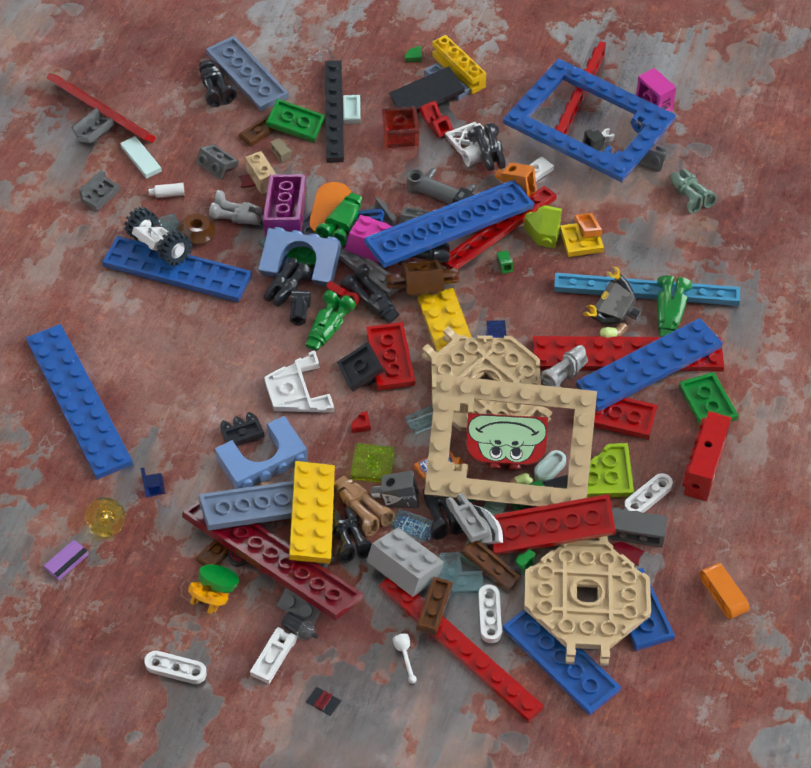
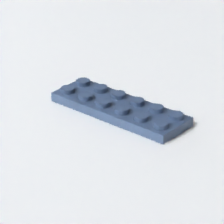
[206,36,289,112]
[198,481,294,530]

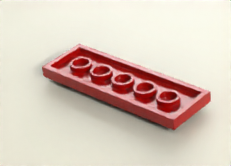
[493,494,616,556]

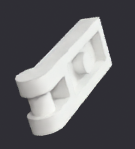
[250,627,297,684]

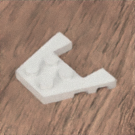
[264,351,335,413]

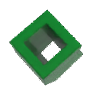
[496,250,513,274]

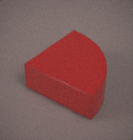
[351,411,371,433]

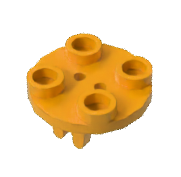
[188,582,229,614]

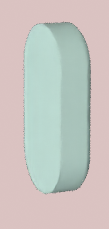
[534,450,566,483]

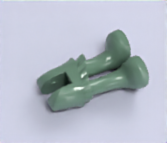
[670,169,717,214]

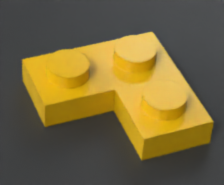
[560,223,604,257]

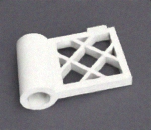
[445,122,499,167]

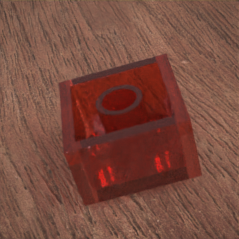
[381,107,419,148]

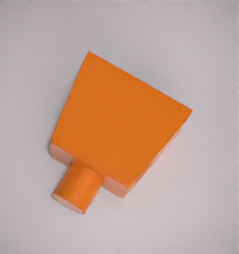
[495,162,537,197]

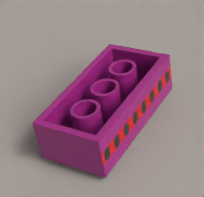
[263,174,307,237]

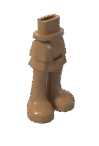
[334,476,395,537]

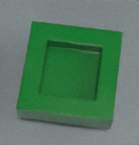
[515,549,536,577]

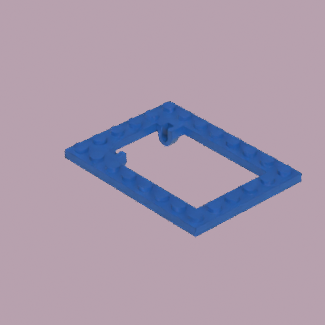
[503,58,676,183]

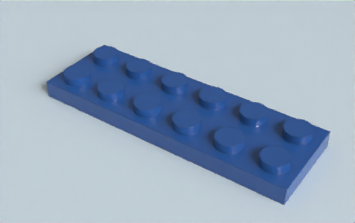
[502,610,621,716]

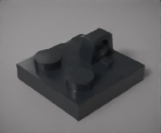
[337,342,385,391]

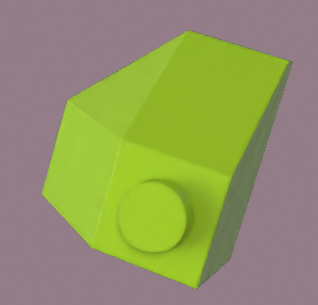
[524,205,562,248]

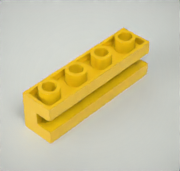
[432,35,486,94]

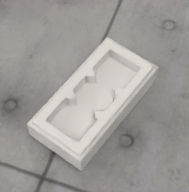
[530,157,554,182]

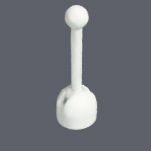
[392,634,417,684]

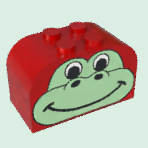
[466,413,548,470]

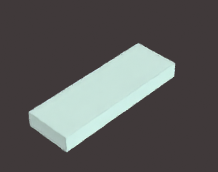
[120,136,162,179]

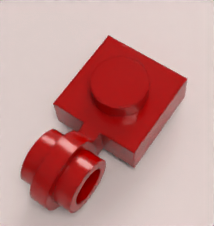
[326,280,360,307]

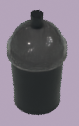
[281,612,318,640]

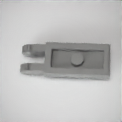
[446,493,490,542]

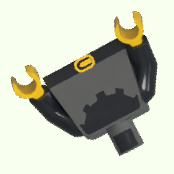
[583,266,642,325]

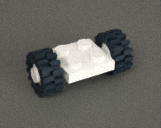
[124,207,192,266]

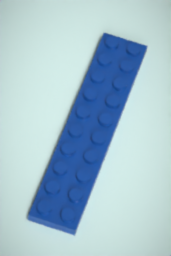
[364,180,534,268]
[26,324,133,480]

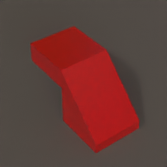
[418,100,454,138]

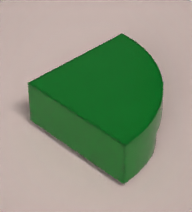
[405,46,422,62]

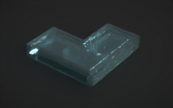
[440,552,483,594]

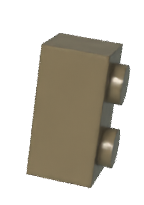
[270,138,292,163]

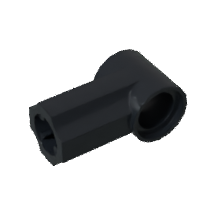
[290,290,311,326]

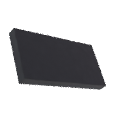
[389,67,465,119]

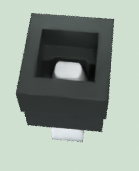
[583,128,614,150]

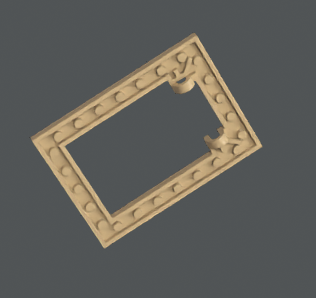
[424,374,597,507]

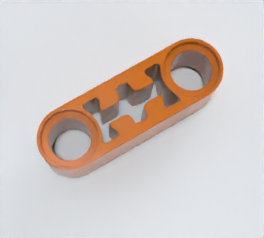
[699,562,750,620]

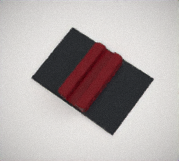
[543,475,568,489]
[306,687,342,716]

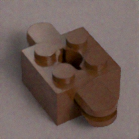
[386,260,460,296]

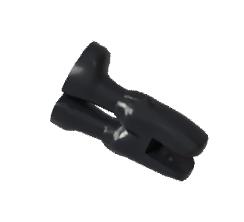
[263,257,313,307]

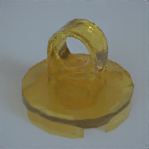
[85,497,126,537]

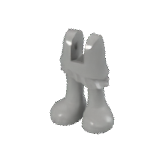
[209,190,264,225]
[540,345,588,387]

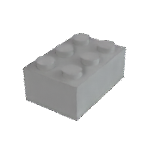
[367,528,444,597]

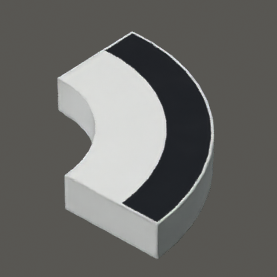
[473,505,503,545]

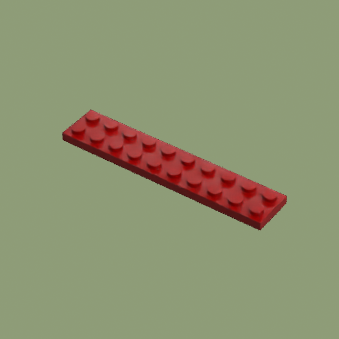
[533,336,724,372]

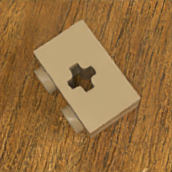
[245,151,276,194]

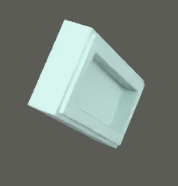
[343,95,361,124]

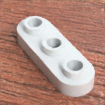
[624,473,673,513]
[479,585,502,643]
[145,651,207,684]

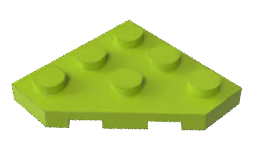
[587,443,634,498]

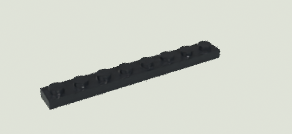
[325,60,344,163]

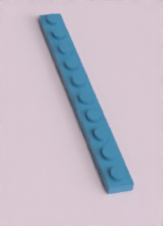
[554,273,740,306]

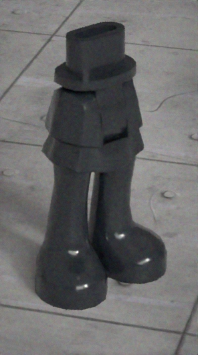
[199,60,237,107]
[340,264,400,324]

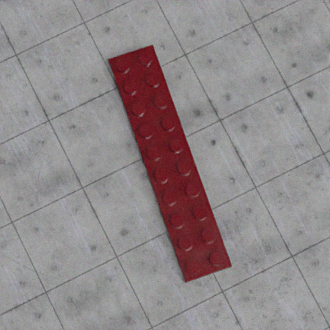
[182,501,363,621]

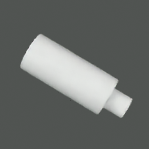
[149,183,185,198]

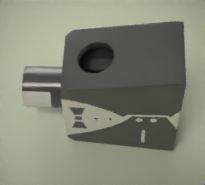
[371,470,419,508]

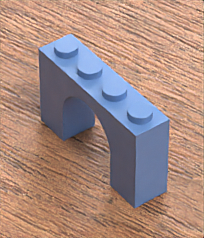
[259,227,342,286]
[215,416,308,489]

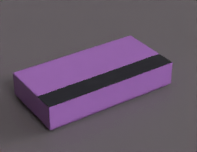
[44,540,89,581]

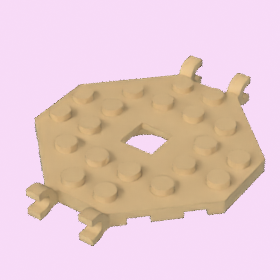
[421,326,552,432]
[524,536,651,666]

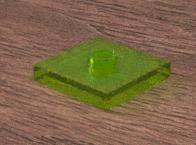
[351,443,395,482]

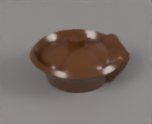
[177,213,215,244]

